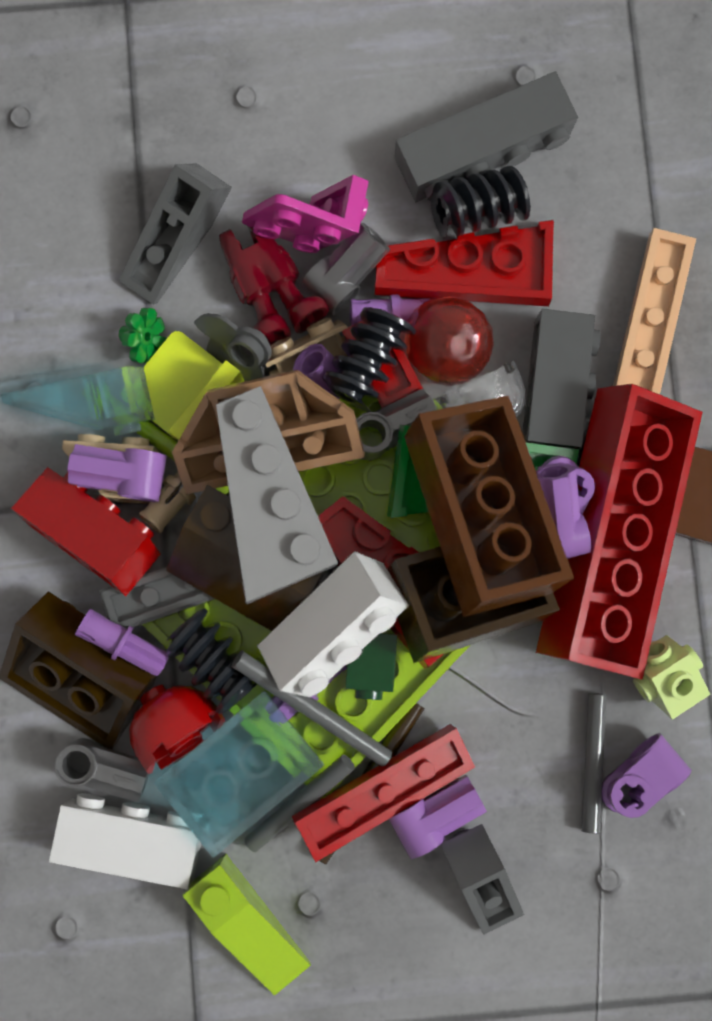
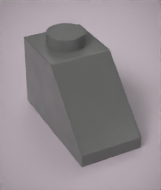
[441,824,524,935]

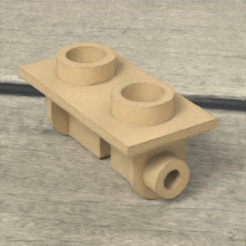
[265,317,348,376]

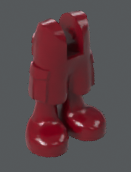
[219,226,329,345]

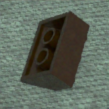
[166,484,327,631]
[0,591,157,749]

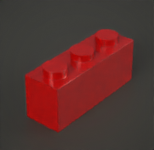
[11,467,161,597]

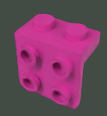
[242,175,369,253]

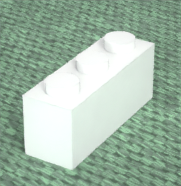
[258,552,409,697]
[49,793,205,890]

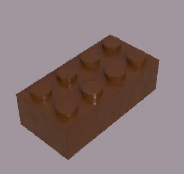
[404,395,574,617]

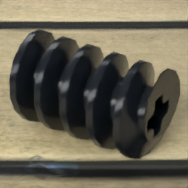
[431,166,531,238]
[322,307,416,412]
[166,608,258,714]

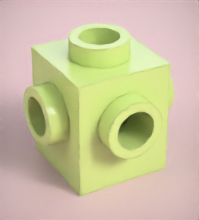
[633,635,711,720]

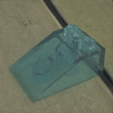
[153,690,325,858]

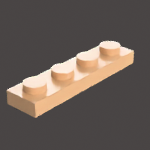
[613,228,697,394]

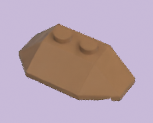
[172,370,365,494]

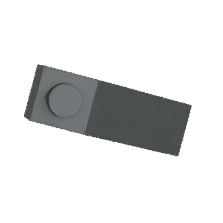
[118,163,232,304]

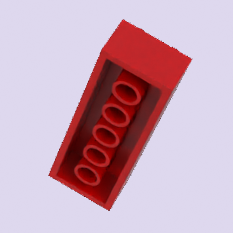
[535,383,703,680]

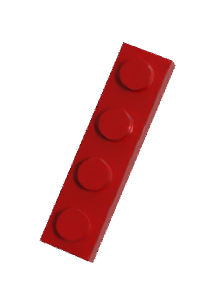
[291,724,475,862]

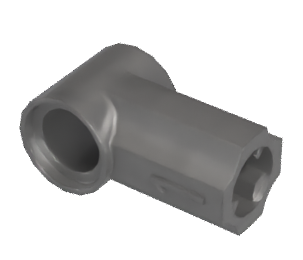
[302,223,390,315]
[356,389,437,461]
[54,738,149,802]

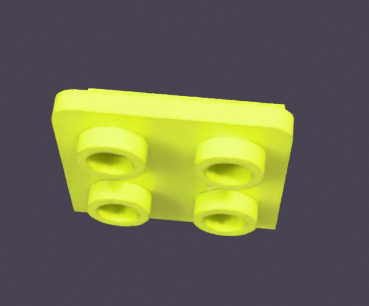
[124,331,245,441]

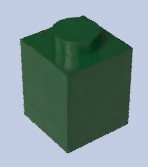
[346,633,397,700]

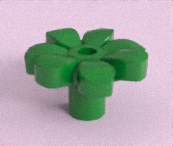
[118,307,167,364]

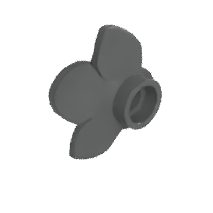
[194,313,272,381]

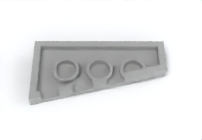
[216,386,338,604]

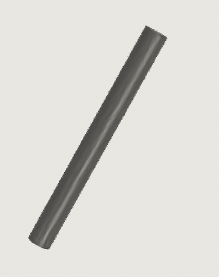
[232,651,392,767]

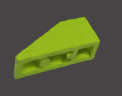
[182,854,311,996]

